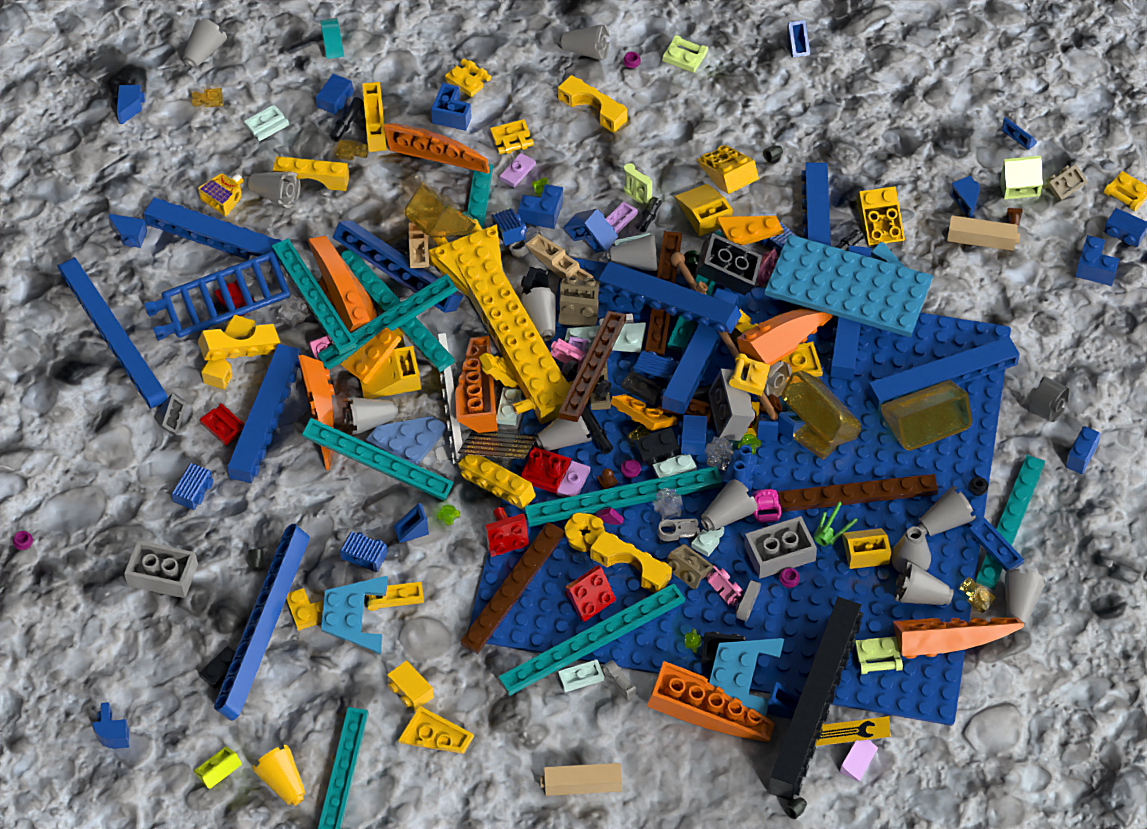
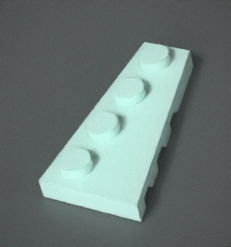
[565,322,646,353]

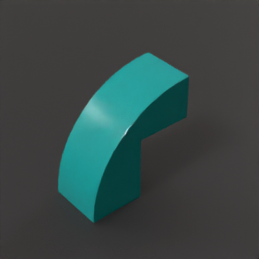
[320,18,344,59]

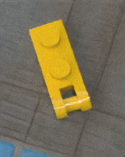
[366,582,424,611]

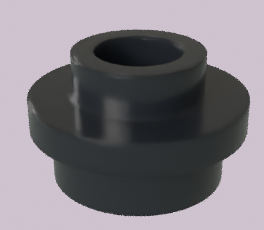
[968,477,989,496]

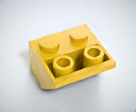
[842,528,891,569]

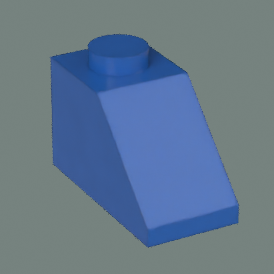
[117,85,146,124]
[950,175,980,218]
[109,214,147,248]

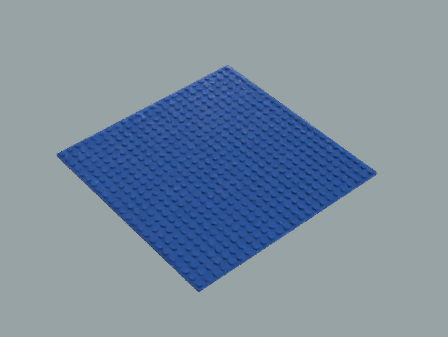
[468,257,1011,726]

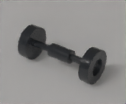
[562,360,611,399]

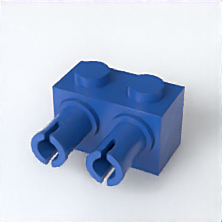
[722,445,759,493]

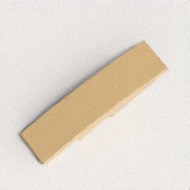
[409,222,429,268]
[525,233,594,280]

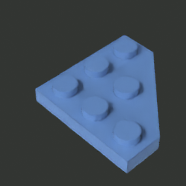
[366,416,447,466]

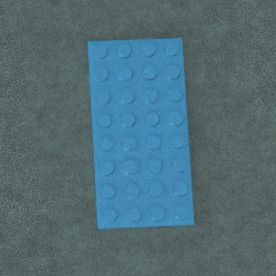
[765,234,933,337]

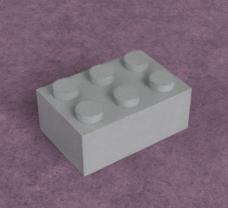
[708,369,755,441]
[744,516,817,579]
[124,540,198,598]

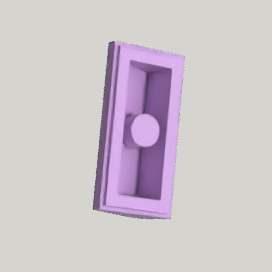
[840,739,878,782]

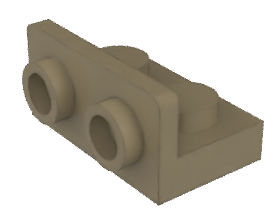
[1043,164,1088,202]
[559,277,600,306]
[558,295,599,327]
[666,544,714,589]

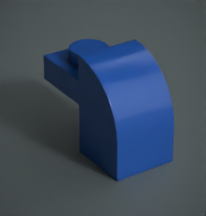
[92,702,129,749]

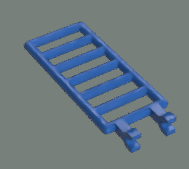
[144,252,291,341]

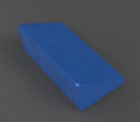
[1002,117,1037,150]

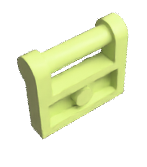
[662,35,708,73]
[624,163,652,208]
[855,636,903,674]

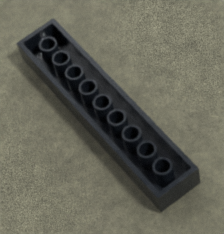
[769,597,863,801]

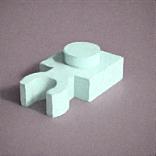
[691,527,724,557]

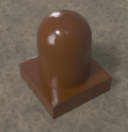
[1006,208,1023,227]
[759,394,782,414]
[597,468,618,490]

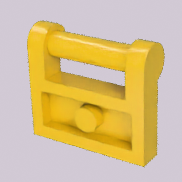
[1104,171,1147,211]
[729,353,770,396]

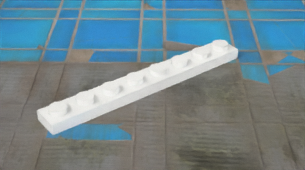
[438,333,464,471]

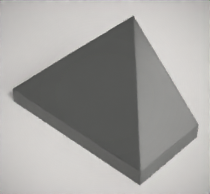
[154,394,187,436]

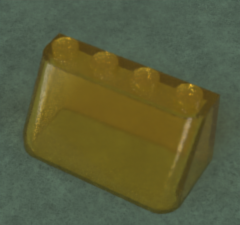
[404,182,477,238]
[781,370,861,448]
[881,380,972,451]

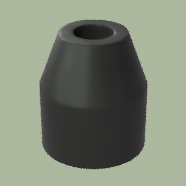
[763,146,783,162]
[248,549,264,571]
[784,797,807,820]

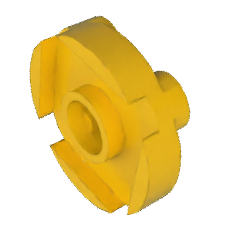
[565,513,605,552]

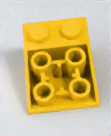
[696,145,759,194]
[674,184,733,237]
[856,186,905,246]
[360,346,421,399]

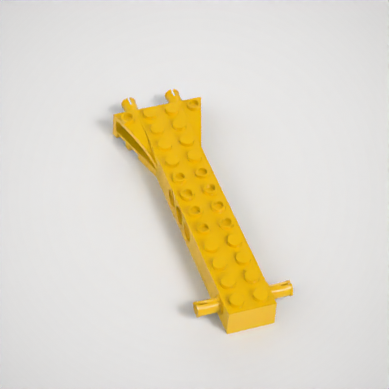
[428,219,574,424]

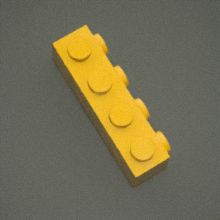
[458,454,535,510]

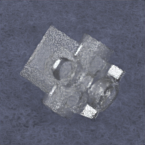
[278,295,308,328]
[705,436,734,470]
[653,488,683,521]

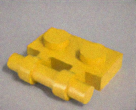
[445,58,491,98]
[490,119,534,155]

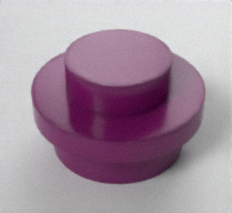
[623,52,641,68]
[621,459,641,478]
[13,531,33,550]
[779,568,800,588]

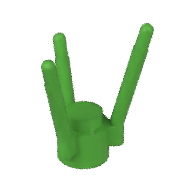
[813,502,858,546]

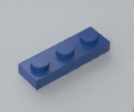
[969,518,1024,571]

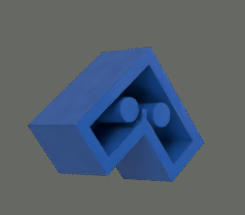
[431,83,472,131]
[518,184,563,229]
[563,209,619,253]
[1075,235,1120,286]

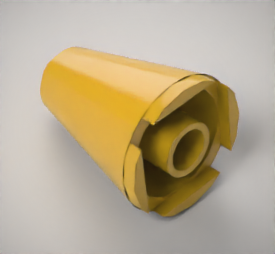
[252,745,306,806]

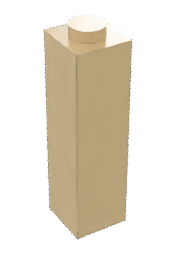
[947,215,1021,251]
[540,763,622,796]

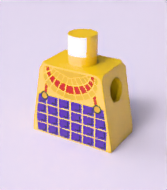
[198,174,244,217]

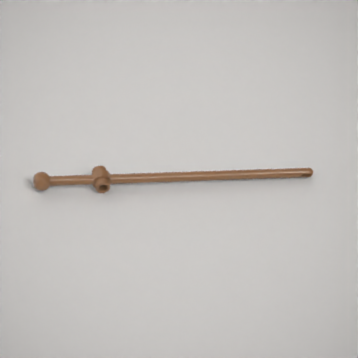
[670,252,778,420]

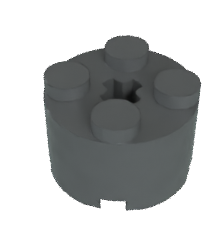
[1028,376,1071,422]

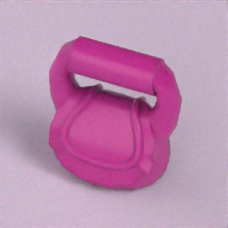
[751,489,782,523]

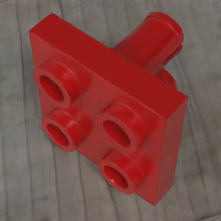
[521,447,571,494]
[485,507,529,557]
[565,565,616,622]

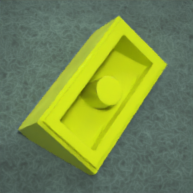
[193,746,242,789]

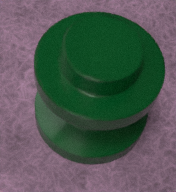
[684,250,700,274]

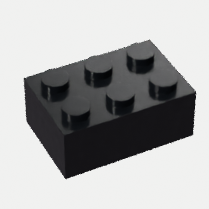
[695,233,762,296]

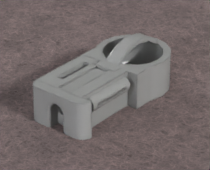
[509,226,544,258]
[657,518,700,541]
[735,580,761,621]
[602,660,636,701]

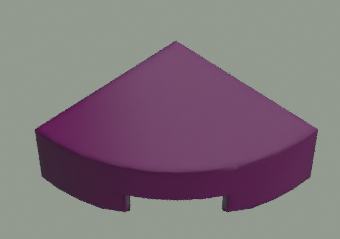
[595,507,624,525]

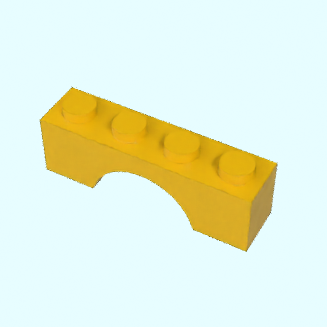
[558,75,627,133]
[362,82,387,152]
[272,156,349,191]
[201,314,256,390]
[198,324,280,361]
[590,531,672,594]

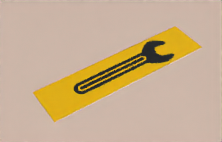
[816,716,891,746]

